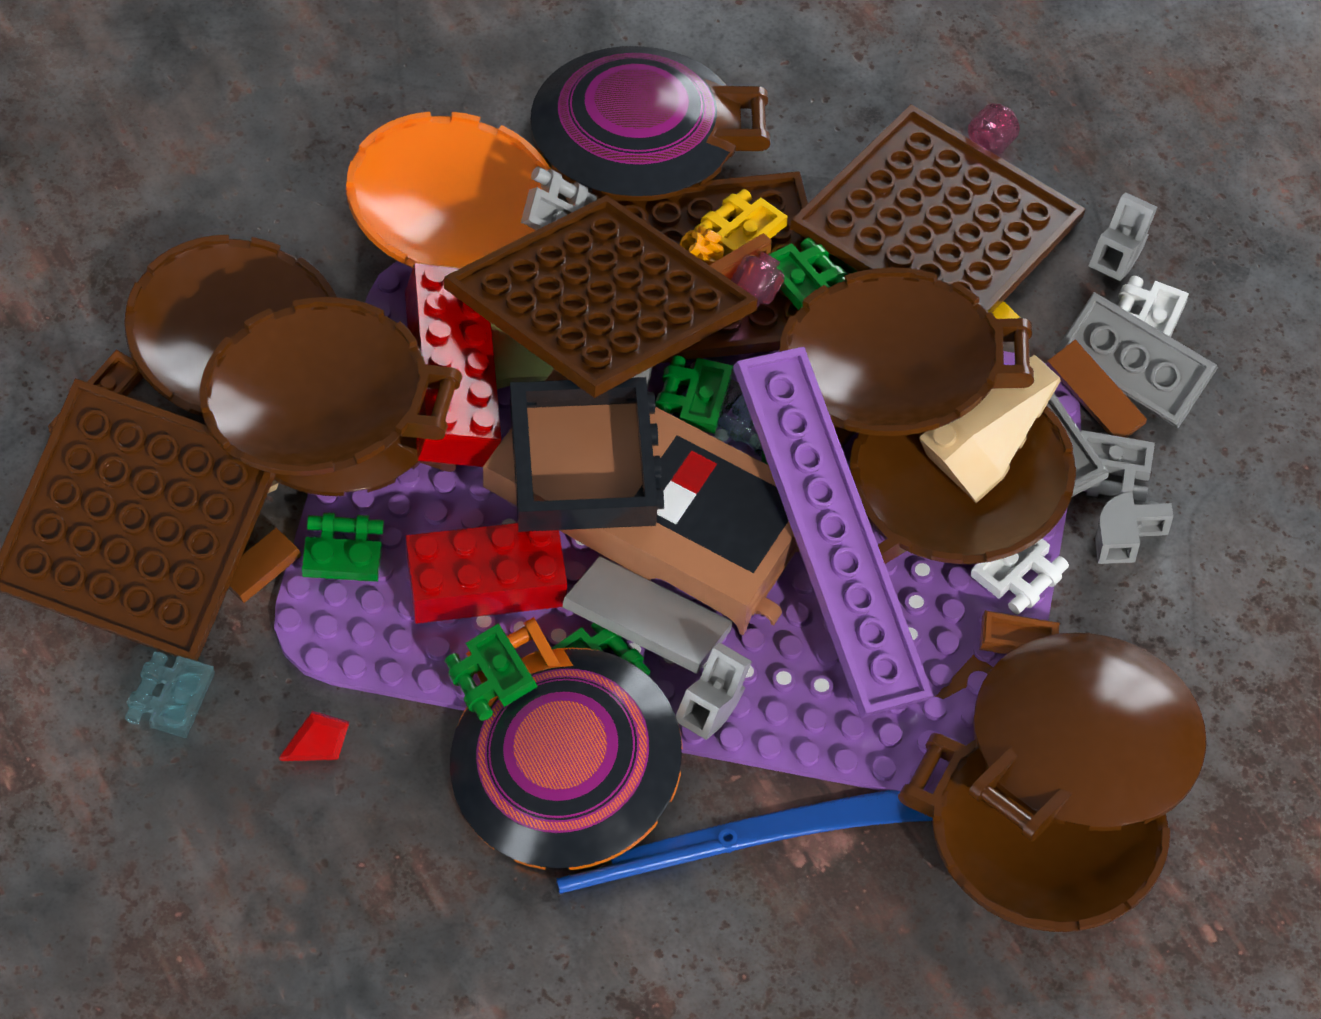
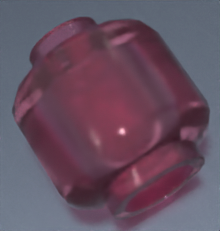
[968,103,1020,155]
[731,251,785,308]

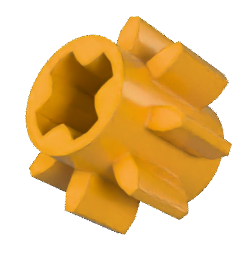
[679,226,724,265]

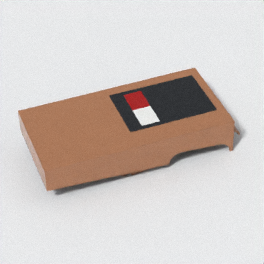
[483,369,800,635]

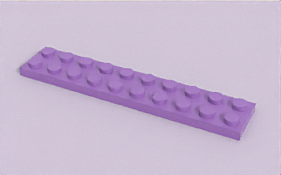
[733,347,934,718]

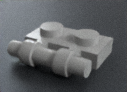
[521,166,597,230]
[1081,430,1155,502]

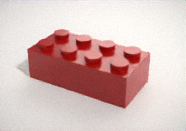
[406,523,567,624]

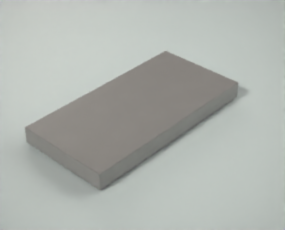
[1054,292,1218,428]
[562,556,733,674]

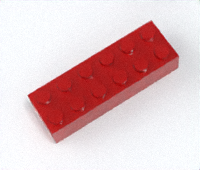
[405,263,502,467]

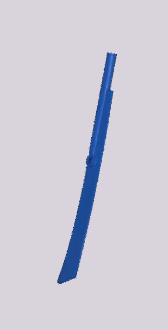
[556,790,933,894]

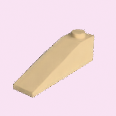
[919,355,1061,503]

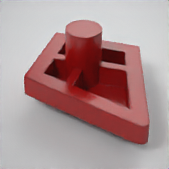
[279,711,349,761]

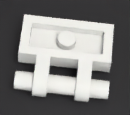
[1117,276,1189,337]
[971,539,1069,615]

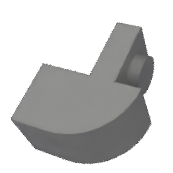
[1088,192,1158,281]
[1095,492,1173,564]
[676,642,752,740]

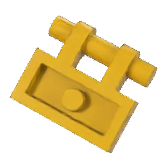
[694,189,788,255]

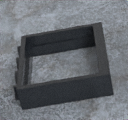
[510,377,664,532]

